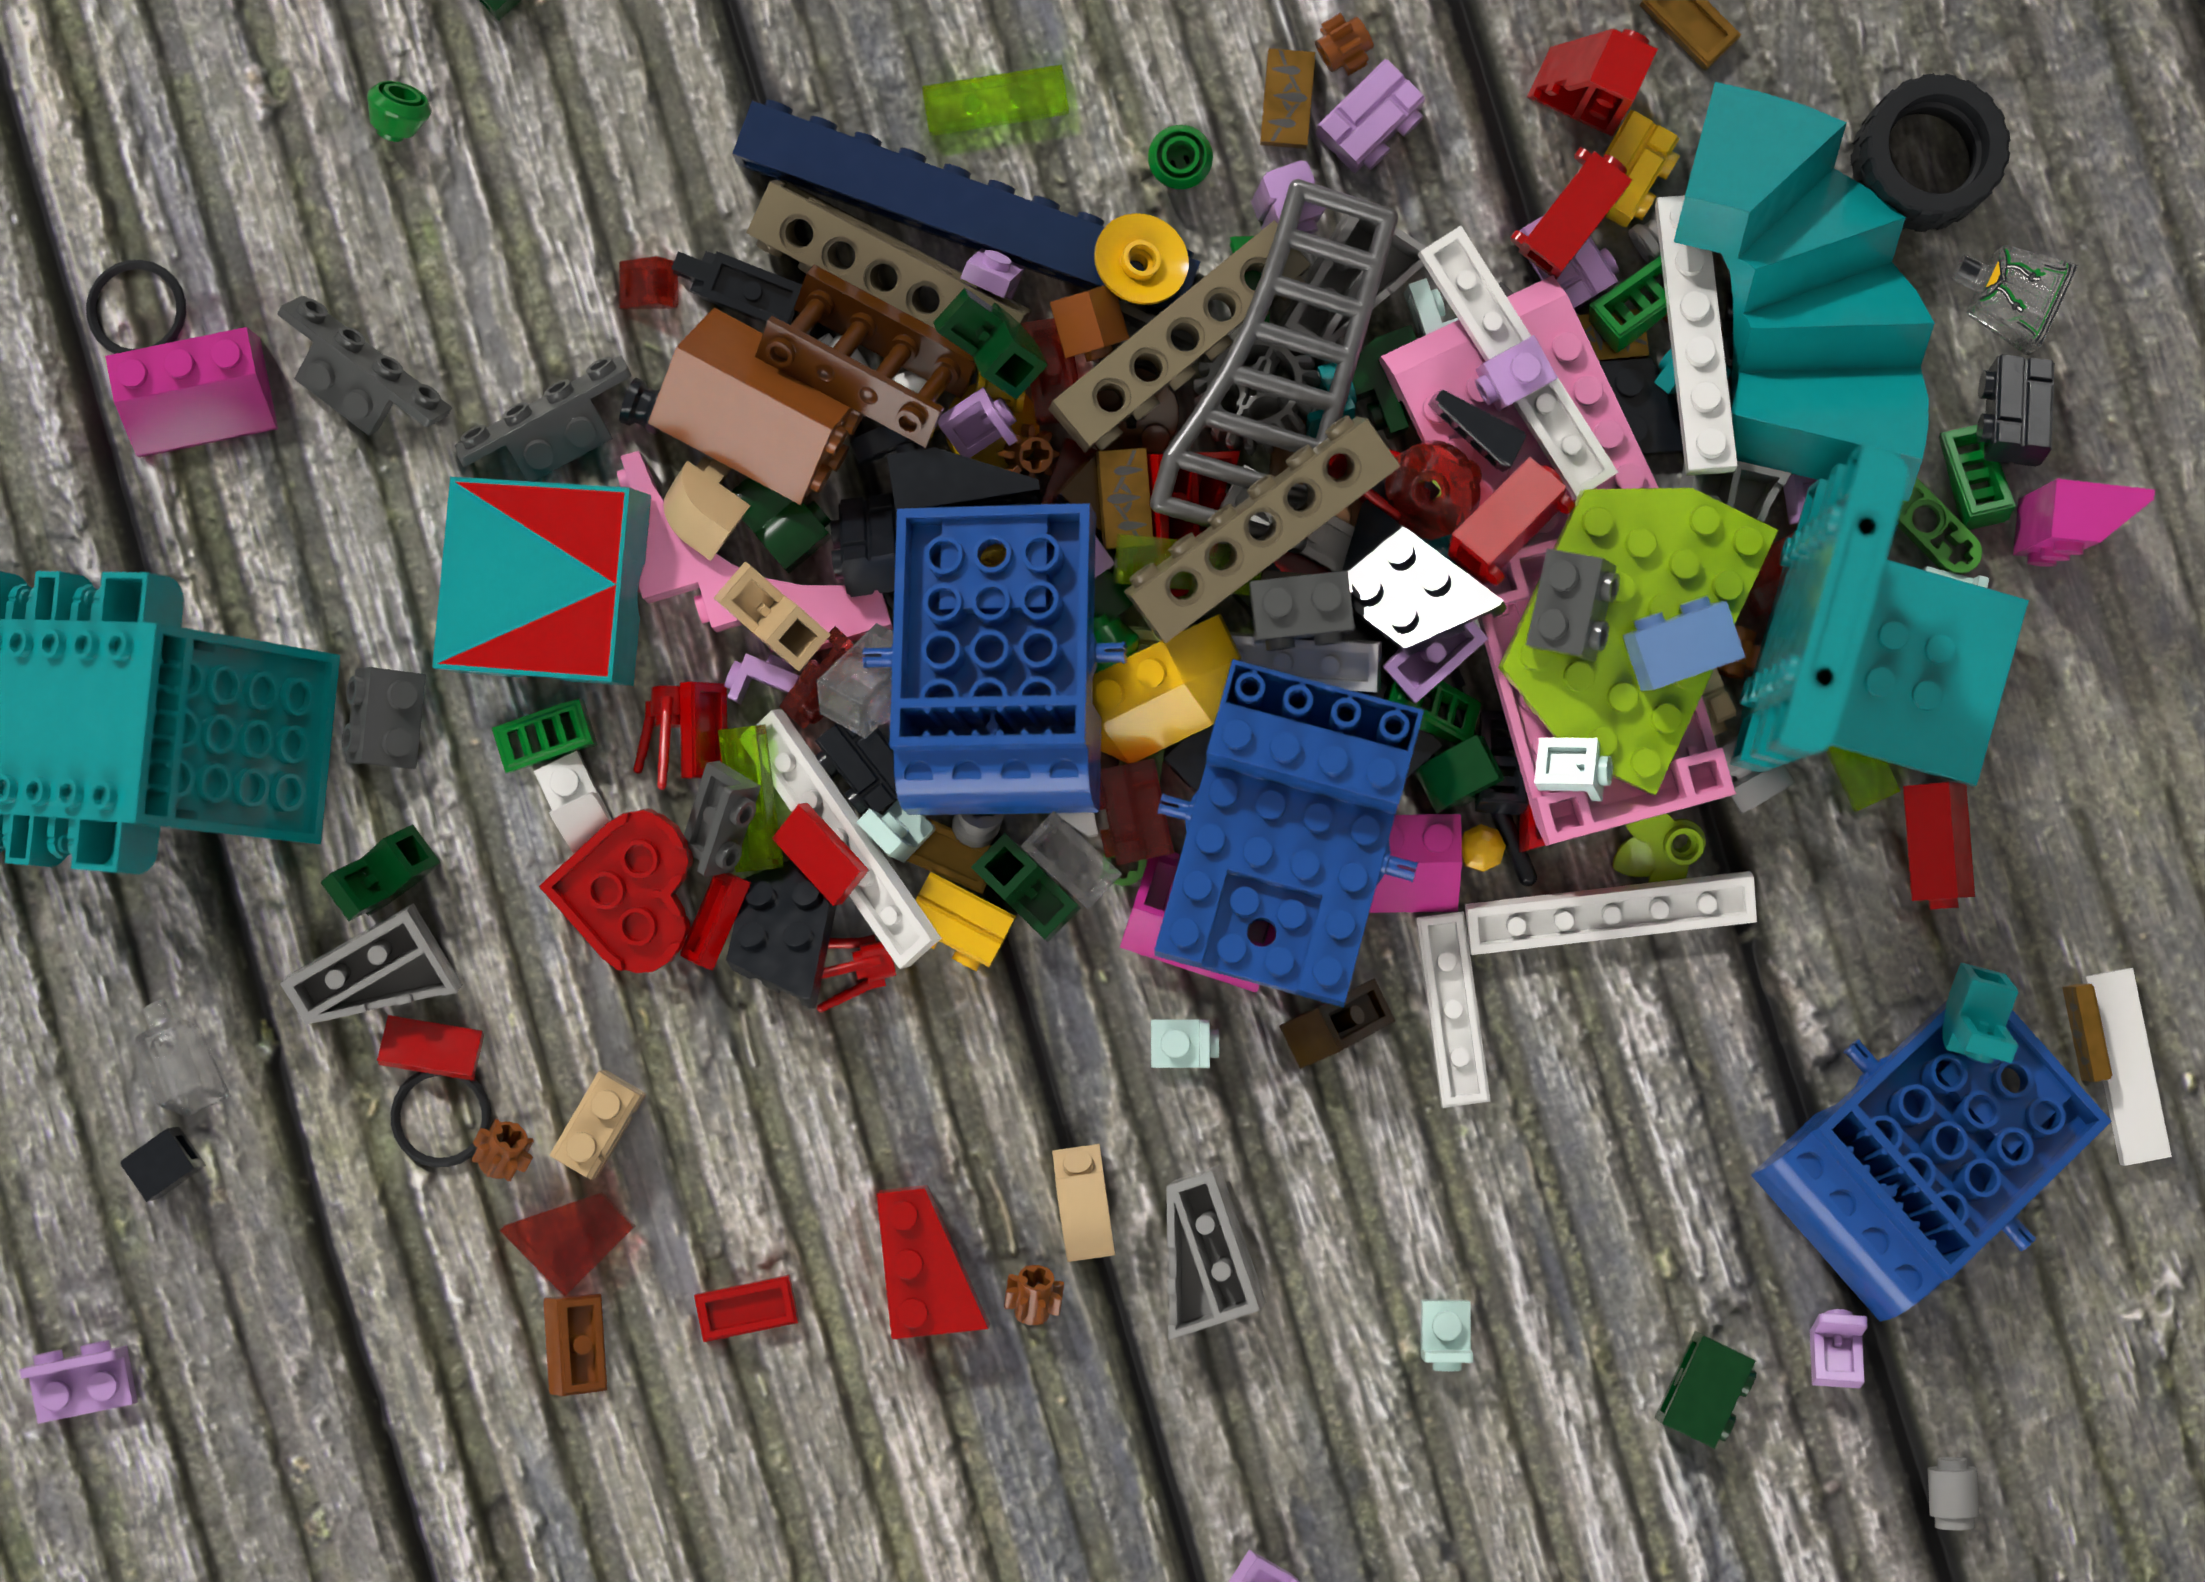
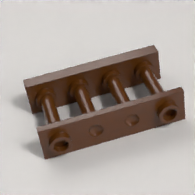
[755,264,977,448]

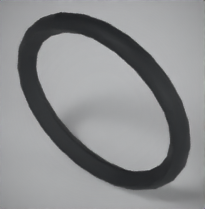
[86,260,186,354]
[390,1072,492,1168]

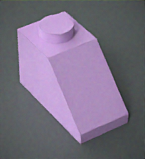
[1383,621,1489,703]

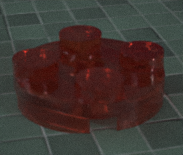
[1385,440,1482,539]

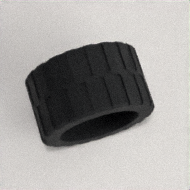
[1850,73,2011,232]

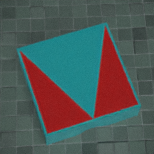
[432,476,651,686]

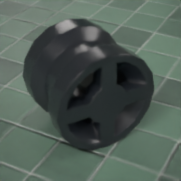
[619,378,661,436]

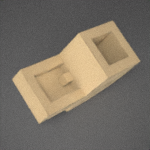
[663,456,750,561]
[714,562,831,671]
[1052,1144,1115,1262]

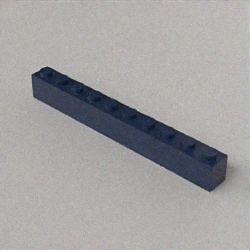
[732,100,1201,315]

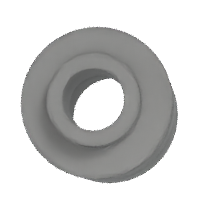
[1928,1457,1979,1530]

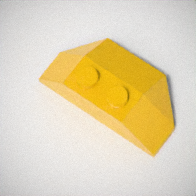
[1092,614,1242,765]

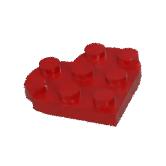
[539,808,693,973]

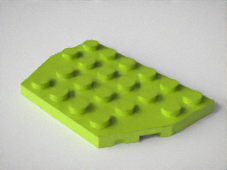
[1498,488,1778,795]

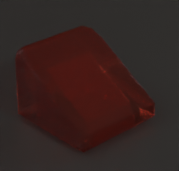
[619,256,678,309]

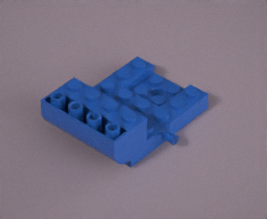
[862,503,1127,815]
[1154,659,1424,1007]
[1751,1000,2112,1322]

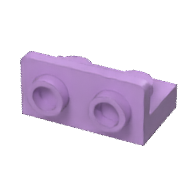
[19,1340,138,1424]

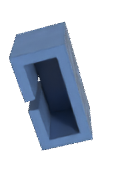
[1622,596,1745,691]

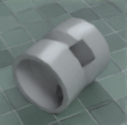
[1719,736,1795,813]

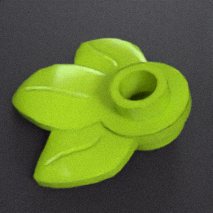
[1612,813,1706,883]

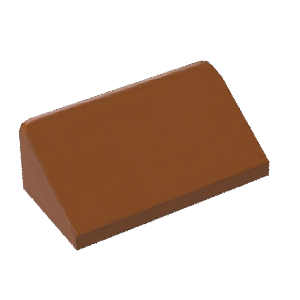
[543,1294,607,1396]

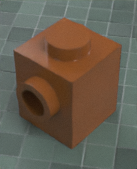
[1049,285,1129,362]

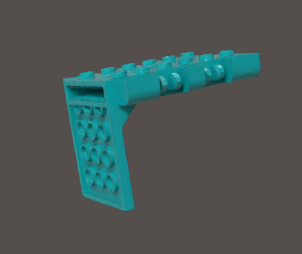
[1730,443,2029,787]
[0,571,340,874]

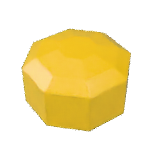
[1462,824,1506,872]

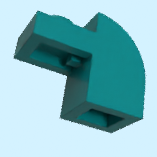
[1942,962,2019,1063]

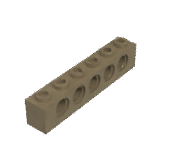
[746,178,1032,329]
[1048,220,1311,453]
[1124,415,1400,643]

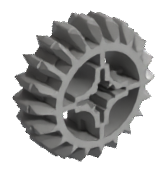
[1193,337,1321,456]

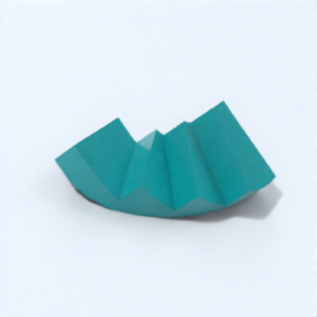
[1674,82,1935,502]

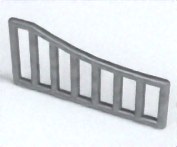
[1150,179,1398,554]

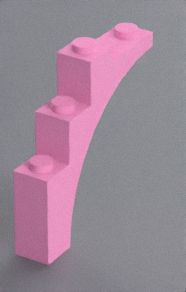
[617,451,893,653]

